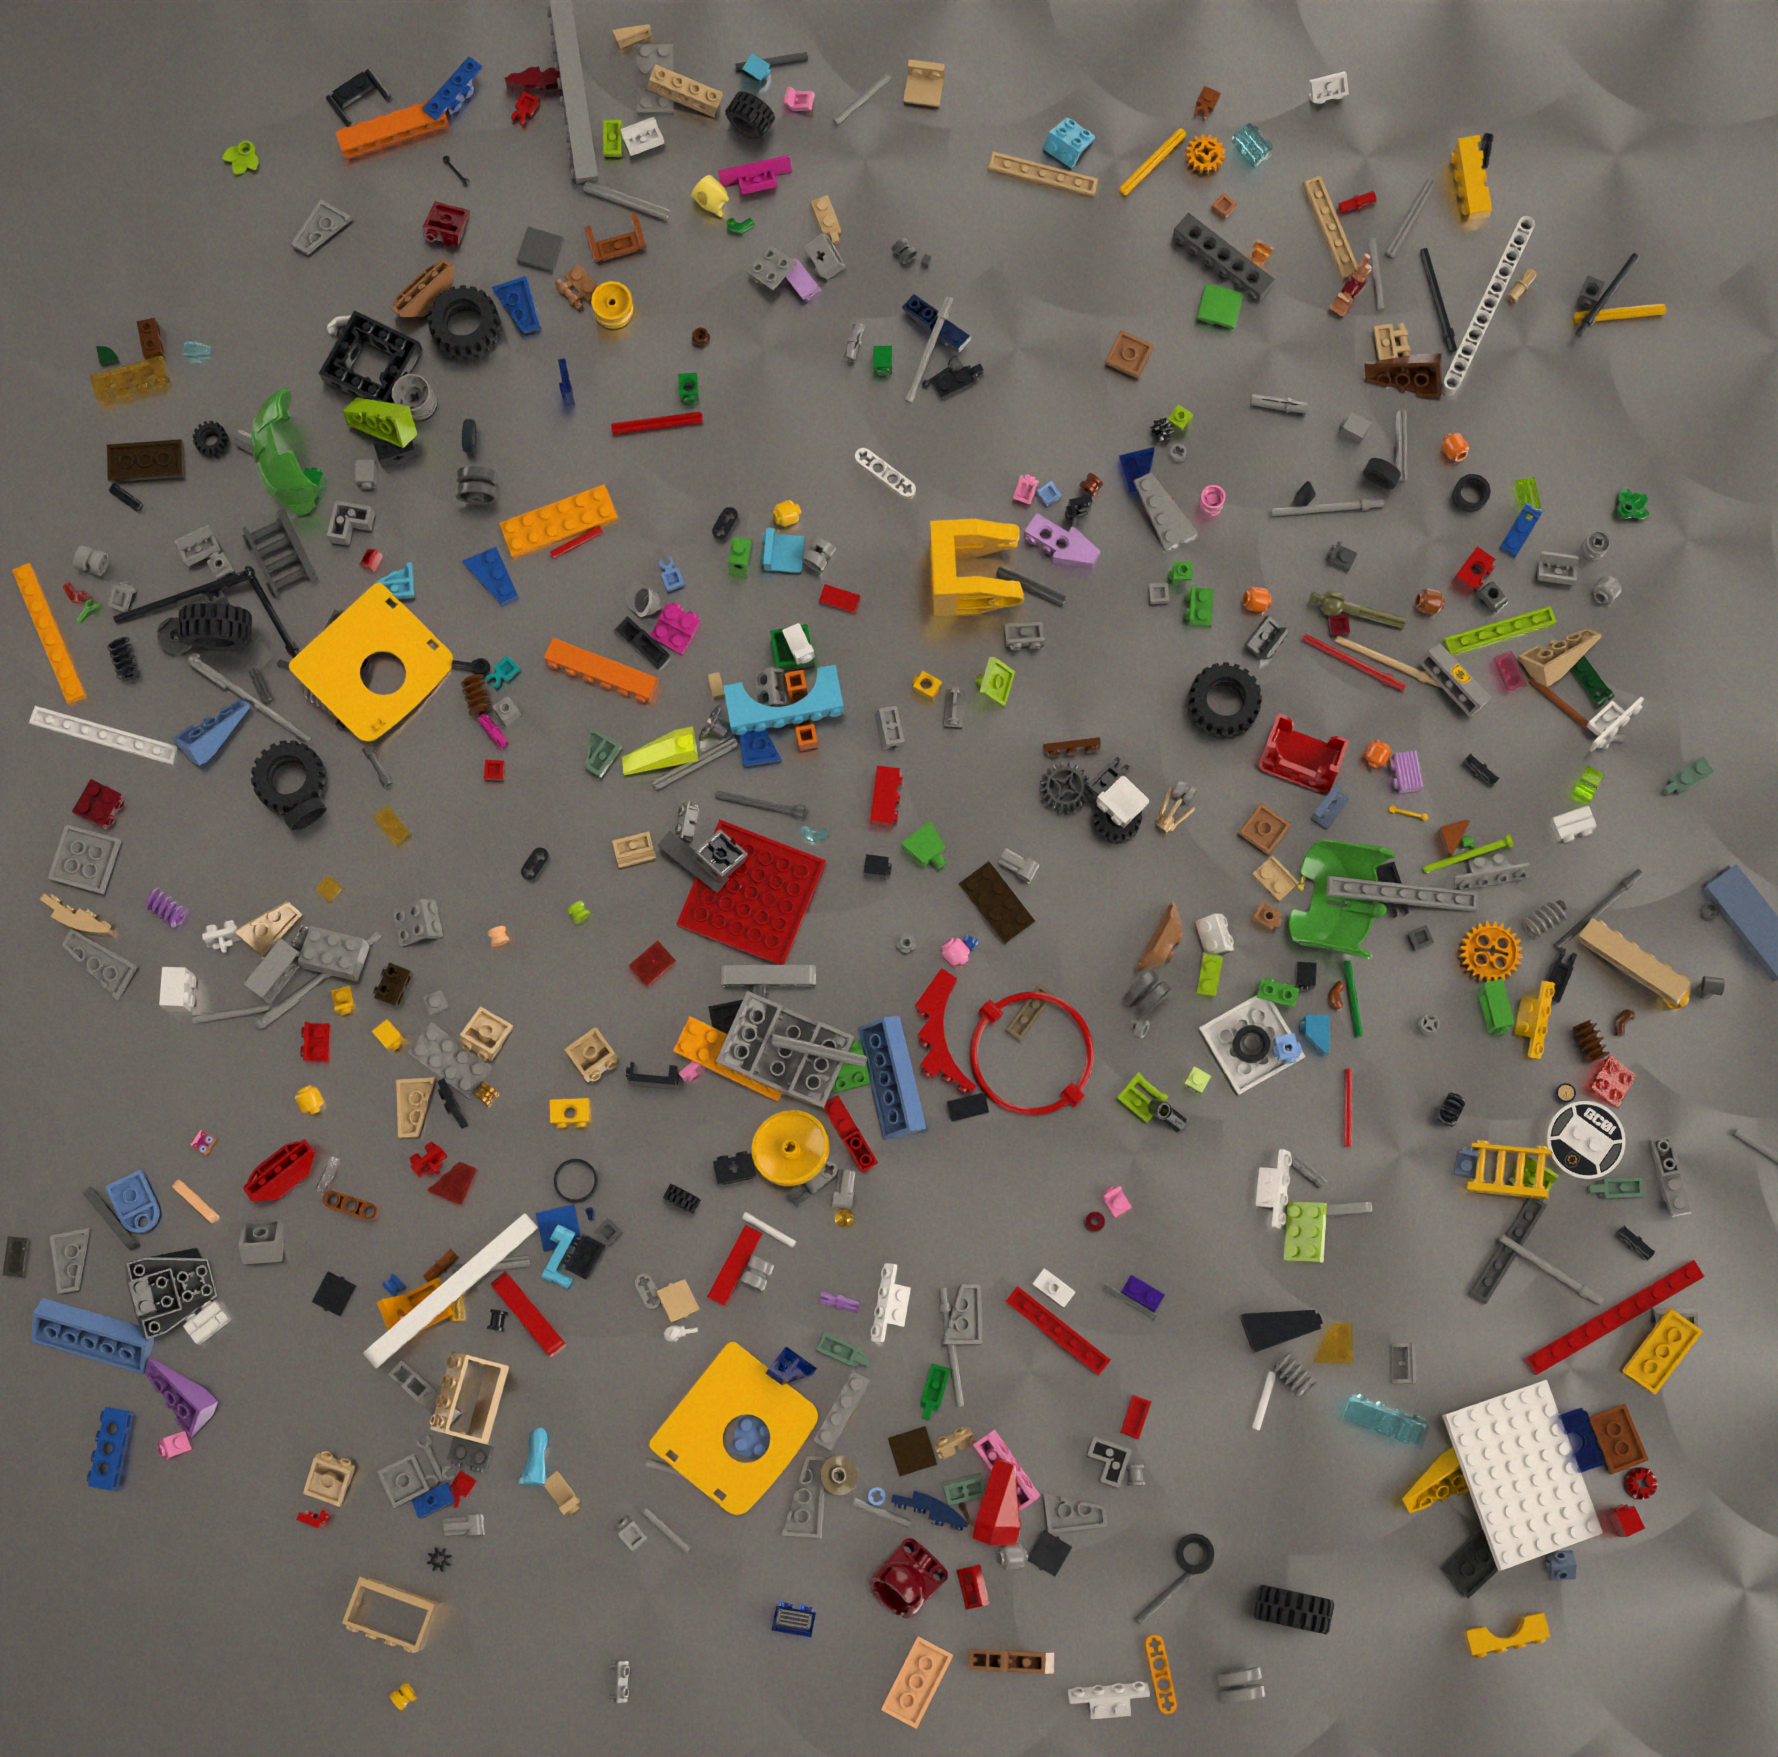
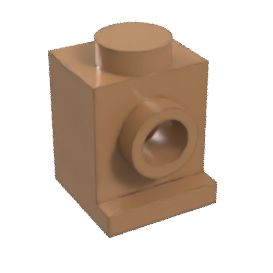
[1251,901,1283,932]

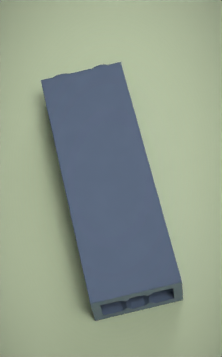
[1702,864,1778,982]

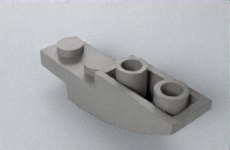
[1650,1136,1692,1218]
[388,1360,461,1426]

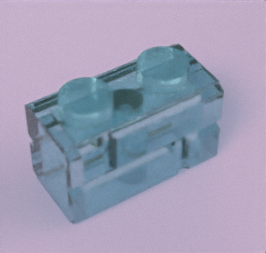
[1232,123,1273,168]

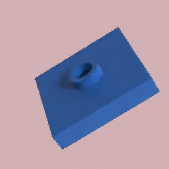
[536,1204,581,1252]

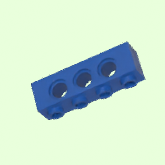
[87,1407,133,1491]

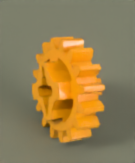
[1185,134,1225,174]

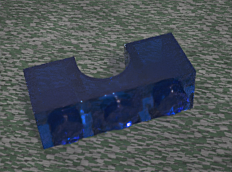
[1558,1408,1604,1473]

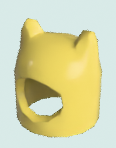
[691,175,729,217]

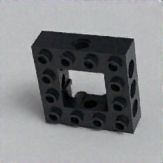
[319,310,423,403]

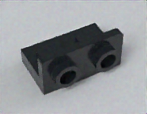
[1065,494,1093,527]

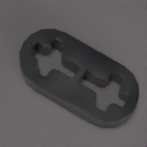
[712,507,738,542]
[521,847,549,882]

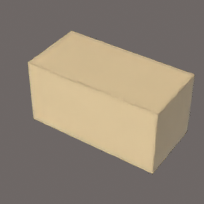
[708,672,725,700]

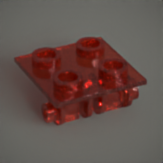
[1589,1055,1637,1108]

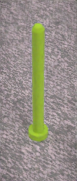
[1423,834,1514,873]

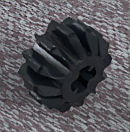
[1437,1092,1466,1127]

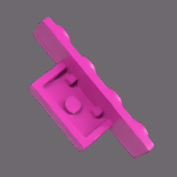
[718,155,792,194]

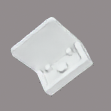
[1096,776,1149,828]

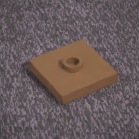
[1105,330,1154,379]
[1238,803,1292,856]

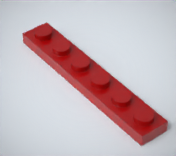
[1005,1286,1111,1376]

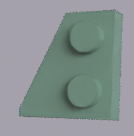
[584,728,623,778]

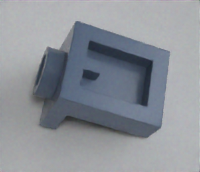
[1454,1147,1479,1178]

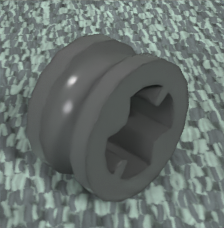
[1700,902,1720,921]

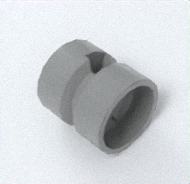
[1581,530,1611,561]
[801,536,835,572]
[73,545,108,576]
[740,1255,774,1291]

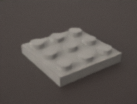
[48,825,122,895]

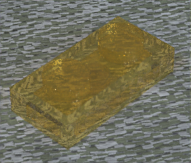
[373,805,412,847]

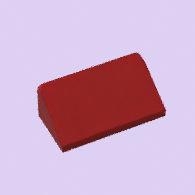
[956,1565,989,1610]

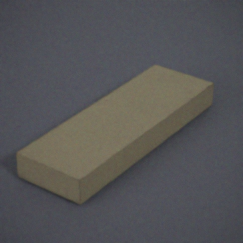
[1005,984,1055,1042]

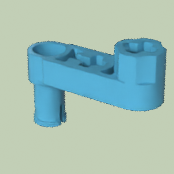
[540,1224,575,1289]

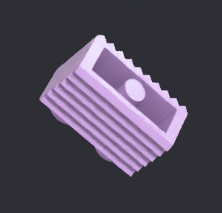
[1389,750,1423,794]

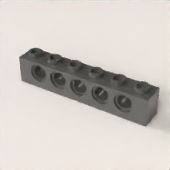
[1173,213,1275,302]

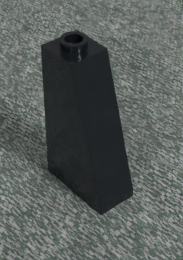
[1239,1310,1323,1353]

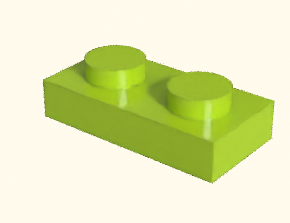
[603,120,622,157]

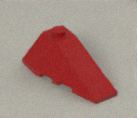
[972,1458,1021,1545]

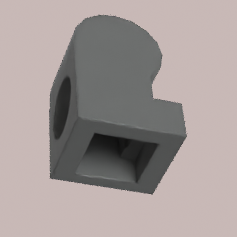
[1476,581,1508,613]

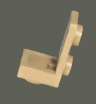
[544,1471,582,1515]

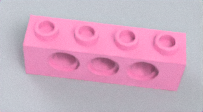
[974,1429,1041,1511]

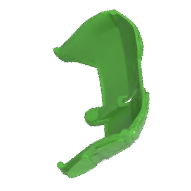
[251,389,319,516]
[1289,840,1395,960]

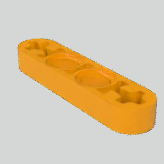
[1145,1634,1177,1714]

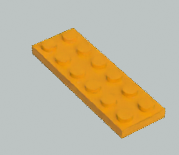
[499,484,618,558]
[672,1016,782,1102]

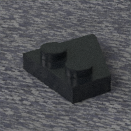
[437,1078,468,1129]

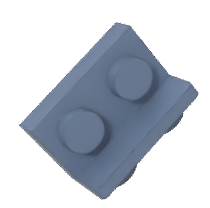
[1311,783,1349,828]

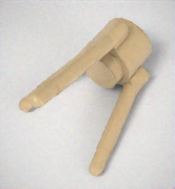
[1155,786,1195,833]

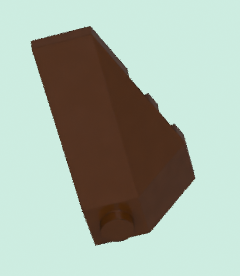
[1365,353,1442,397]

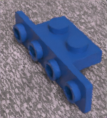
[423,57,483,121]

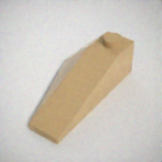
[1518,628,1601,687]

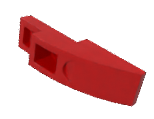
[823,1095,878,1173]

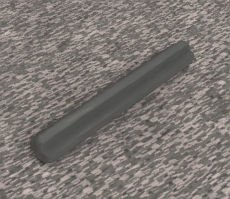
[996,566,1066,606]

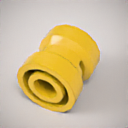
[389,1682,417,1711]

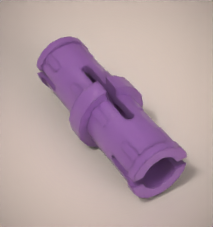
[819,1291,860,1313]

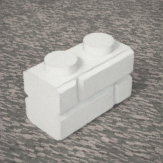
[1550,806,1597,843]
[183,1301,231,1345]

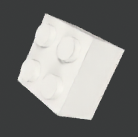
[159,967,196,1012]

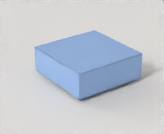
[1036,481,1062,508]

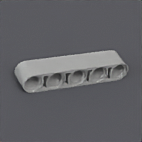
[721,965,816,987]

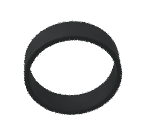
[284,798,327,831]
[554,1159,598,1203]

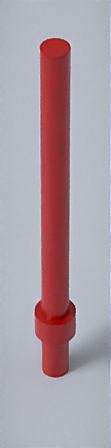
[1302,633,1406,691]

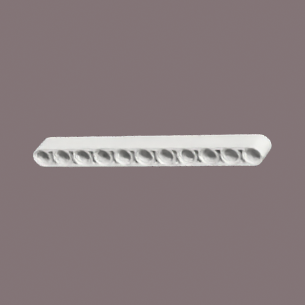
[1441,216,1535,396]
[363,1213,538,1368]

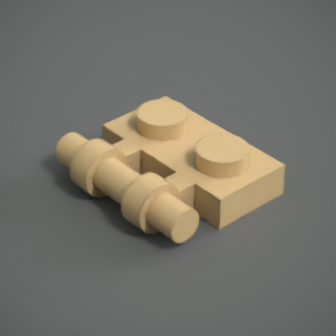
[1373,323,1411,360]

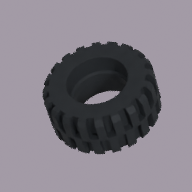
[427,285,501,360]
[177,603,252,650]
[1188,662,1262,738]
[251,740,328,815]
[1253,1585,1334,1635]

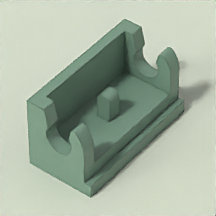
[942,1472,986,1506]

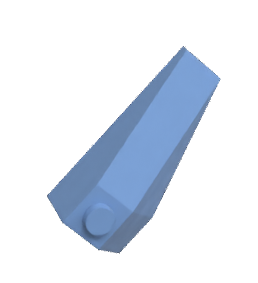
[172,699,250,766]

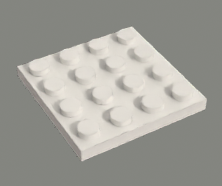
[1199,995,1306,1095]

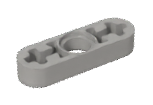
[1326,1202,1372,1217]

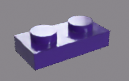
[1121,1275,1165,1312]

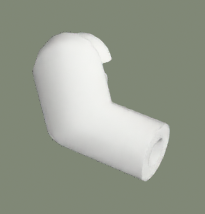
[327,316,351,336]

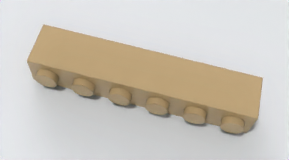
[1578,918,1691,1006]

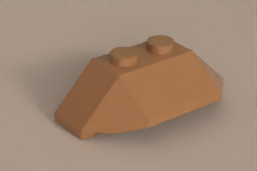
[390,258,454,317]
[1134,901,1184,972]

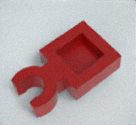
[511,91,541,126]
[450,1470,477,1508]

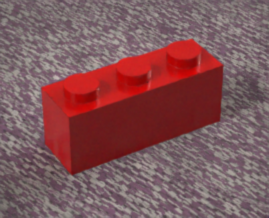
[870,765,903,828]

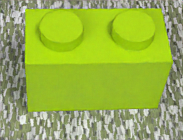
[1196,952,1223,996]

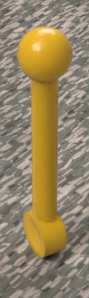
[1389,805,1428,821]

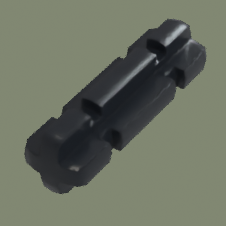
[1481,133,1494,169]
[109,483,143,511]

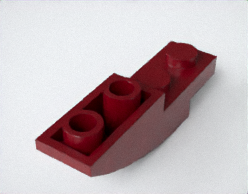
[504,66,560,93]

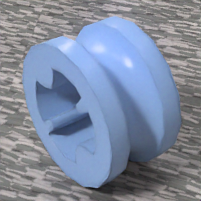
[868,1487,886,1506]

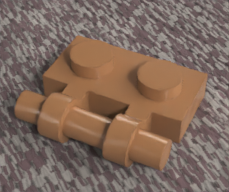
[555,264,598,310]

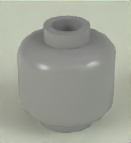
[1593,576,1622,604]
[997,1543,1028,1571]

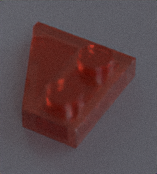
[427,1161,478,1206]

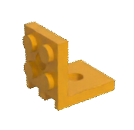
[377,1278,454,1333]

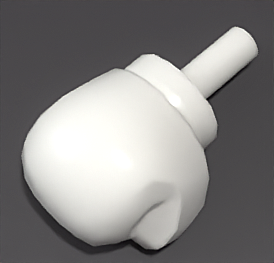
[664,1325,698,1342]

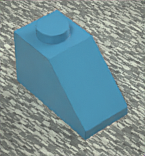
[1300,1014,1329,1056]

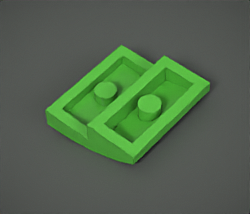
[1196,284,1243,330]

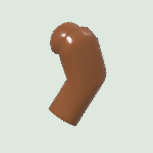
[1328,980,1346,1010]

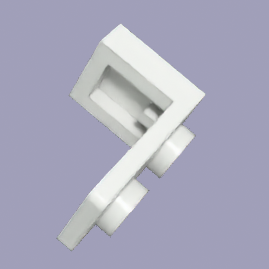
[783,623,815,665]

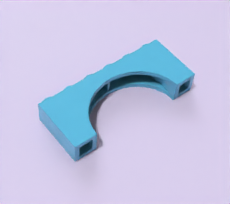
[723,665,845,735]

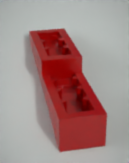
[707,1225,763,1306]

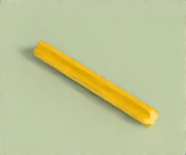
[1119,128,1186,196]
[1574,304,1666,323]

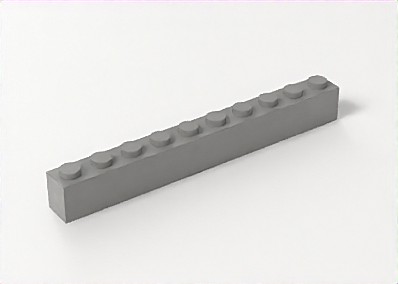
[546,0,598,184]

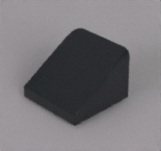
[1294,481,1316,506]

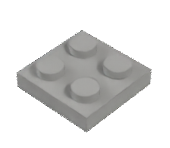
[377,1454,431,1508]

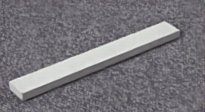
[29,706,179,766]

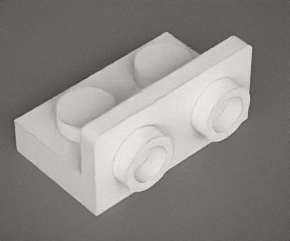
[1309,71,1349,104]

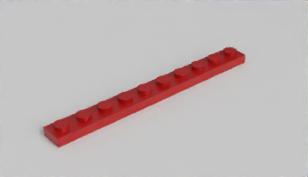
[1526,1260,1705,1375]

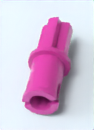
[478,713,509,749]

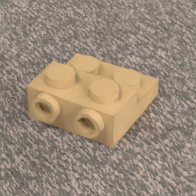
[459,1006,513,1061]
[564,1027,619,1082]
[303,1451,355,1507]

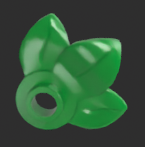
[1617,487,1650,520]

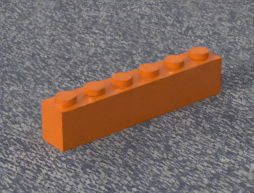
[335,99,449,159]
[544,638,659,703]

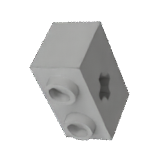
[805,233,846,280]

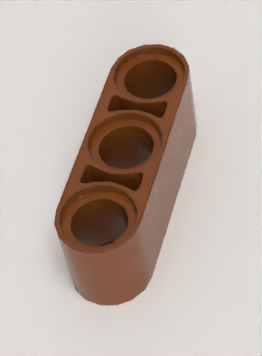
[322,1190,380,1222]

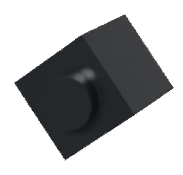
[863,854,892,879]
[1294,961,1317,992]

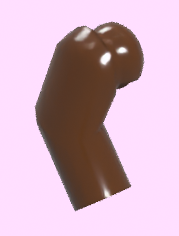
[1615,1009,1635,1036]

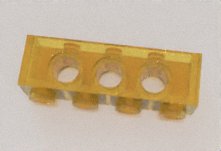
[90,356,171,402]

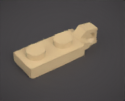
[811,195,841,246]

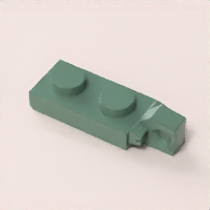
[1662,756,1714,796]
[1587,1177,1644,1199]
[816,1332,871,1368]

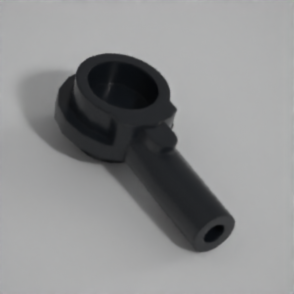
[452,658,490,676]

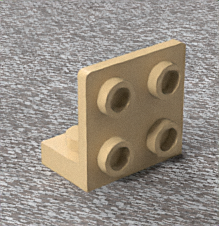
[904,59,945,107]

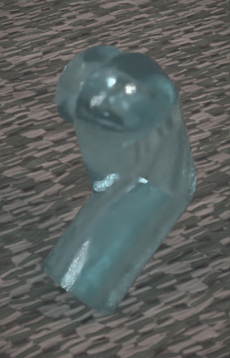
[800,825,829,842]

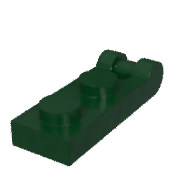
[1569,655,1615,708]

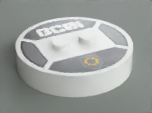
[1544,1101,1626,1181]

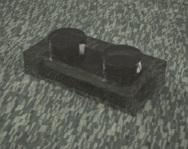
[3,1236,29,1278]

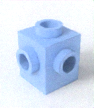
[1272,1033,1302,1064]

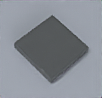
[516,227,563,272]

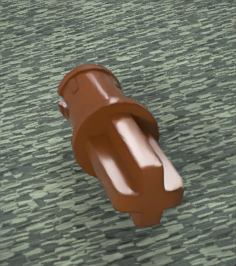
[423,1248,459,1282]

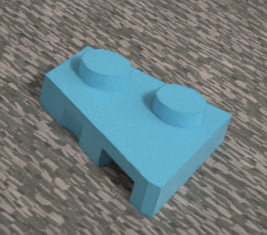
[375,562,415,601]

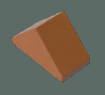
[1438,819,1470,857]

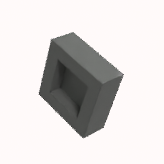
[1408,925,1434,951]
[594,1218,622,1246]

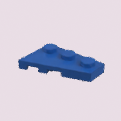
[462,547,519,605]

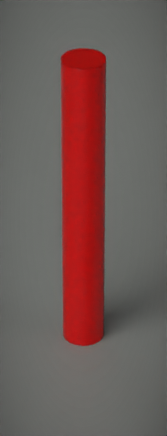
[550,526,603,558]

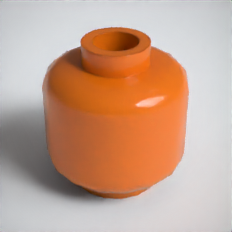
[1441,433,1469,461]
[1242,587,1272,613]
[1363,739,1392,769]

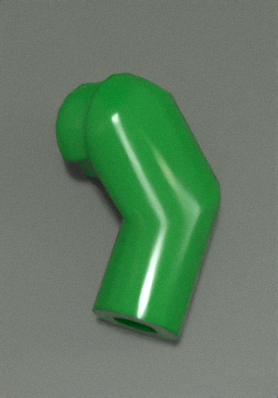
[726,218,755,234]

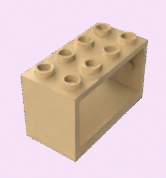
[430,1352,509,1445]
[342,1576,441,1653]

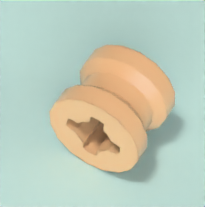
[487,926,510,947]

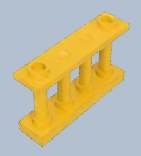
[1467,1140,1553,1200]

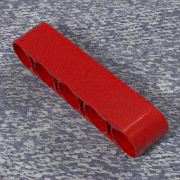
[490,1271,566,1357]

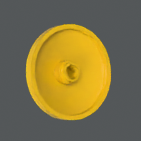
[752,1110,830,1186]

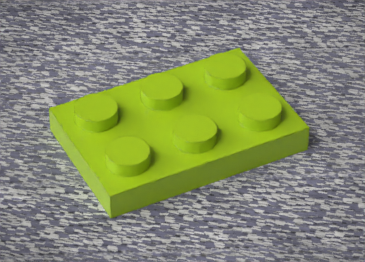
[1284,1202,1327,1263]

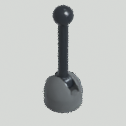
[922,355,964,387]

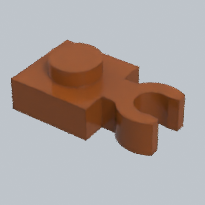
[1194,86,1221,121]

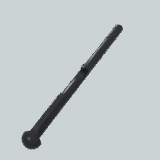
[113,566,255,623]

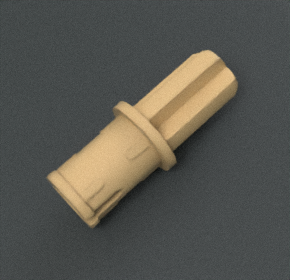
[1507,269,1537,303]

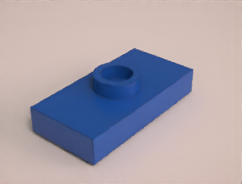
[411,1483,455,1519]

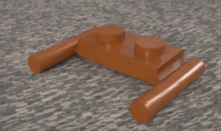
[584,213,647,262]

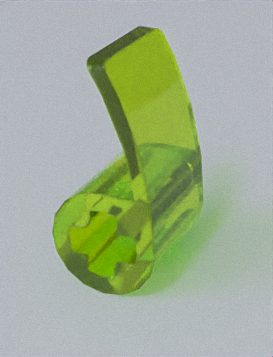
[1572,765,1604,804]

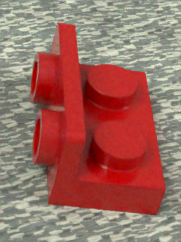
[300,1022,331,1063]

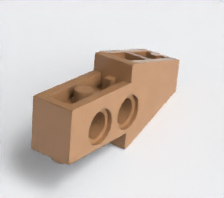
[969,1649,1054,1674]

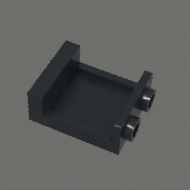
[626,1062,680,1090]

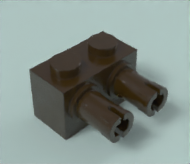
[373,962,413,1009]

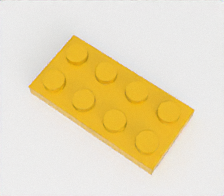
[1622,1308,1703,1395]

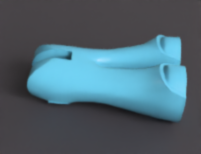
[518,1428,548,1486]

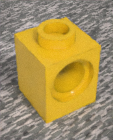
[912,670,942,702]
[372,1019,404,1051]

